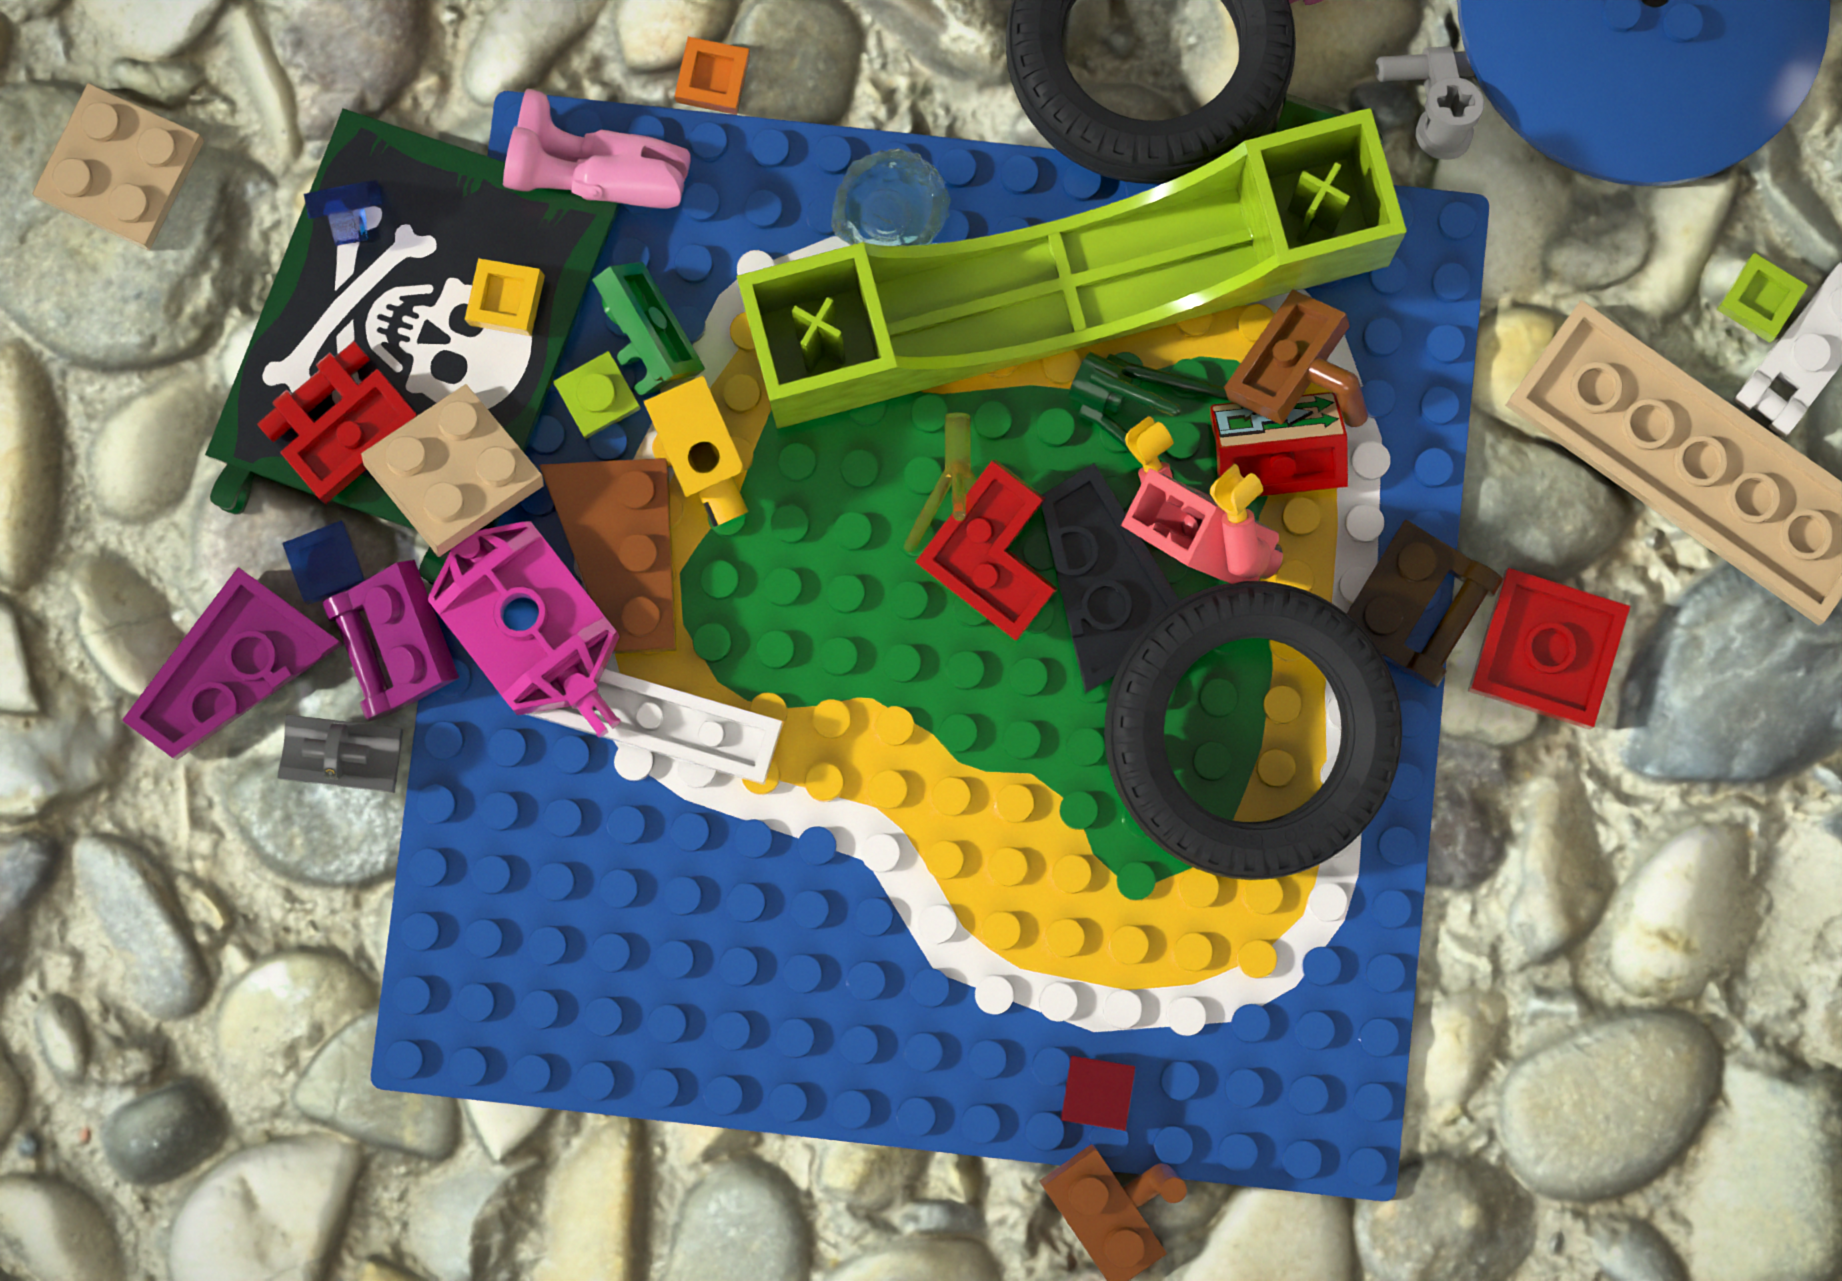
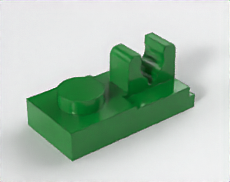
[592,262,706,395]

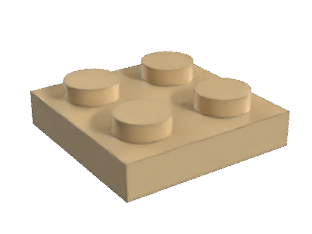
[32,83,204,251]
[361,384,544,557]

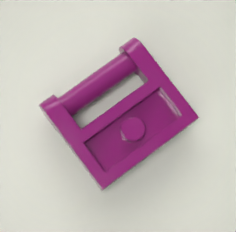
[322,559,459,722]

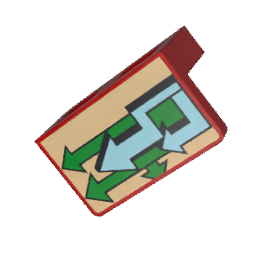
[1210,392,1348,497]

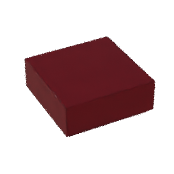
[1061,1056,1136,1131]

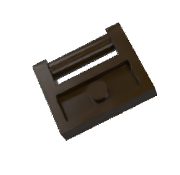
[1346,519,1503,688]

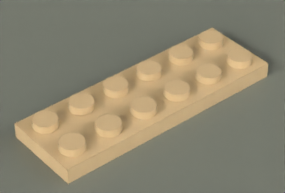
[1505,300,1842,626]

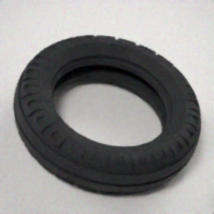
[1006,0,1296,184]
[1104,581,1402,880]

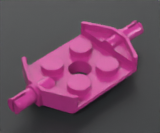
[428,521,621,738]

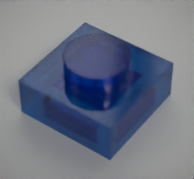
[282,520,366,605]

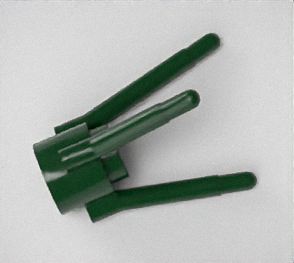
[1068,351,1228,477]

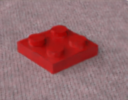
[1468,568,1631,730]

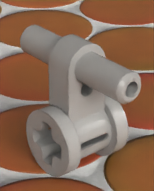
[1375,46,1484,160]

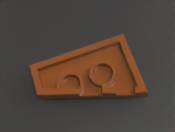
[539,458,676,654]

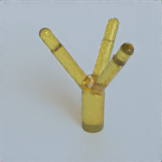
[904,412,977,552]

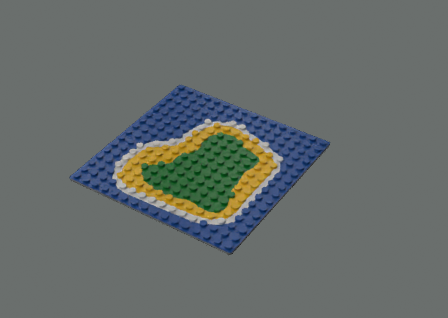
[370,91,1489,1202]

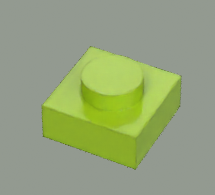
[1716,252,1808,343]
[553,351,641,440]

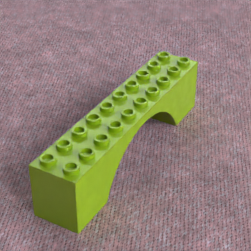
[736,108,1407,429]

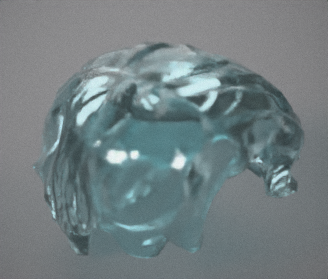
[831,148,951,246]

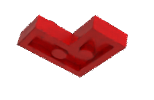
[915,459,1058,641]

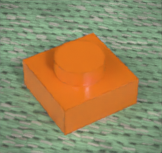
[674,36,750,115]

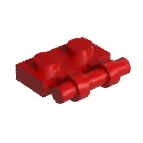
[257,341,418,504]

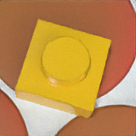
[465,258,545,336]

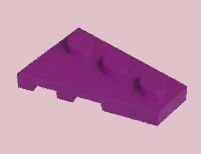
[122,567,343,760]

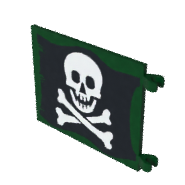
[205,108,621,585]

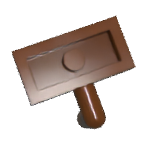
[1224,289,1368,427]
[1039,1144,1187,1281]

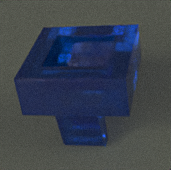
[303,180,383,246]

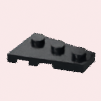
[1040,463,1180,695]

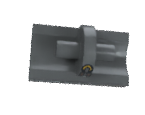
[277,714,403,793]

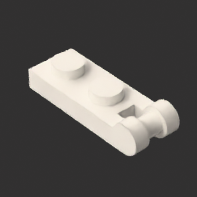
[1733,262,1842,439]

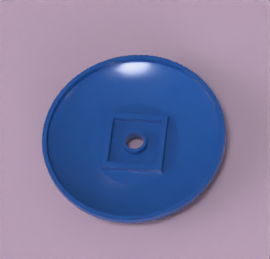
[1457,0,1830,186]

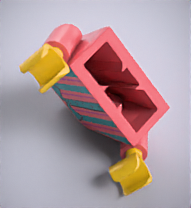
[1121,416,1283,584]

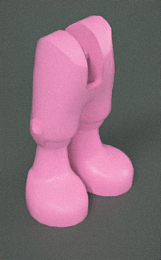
[503,89,691,209]

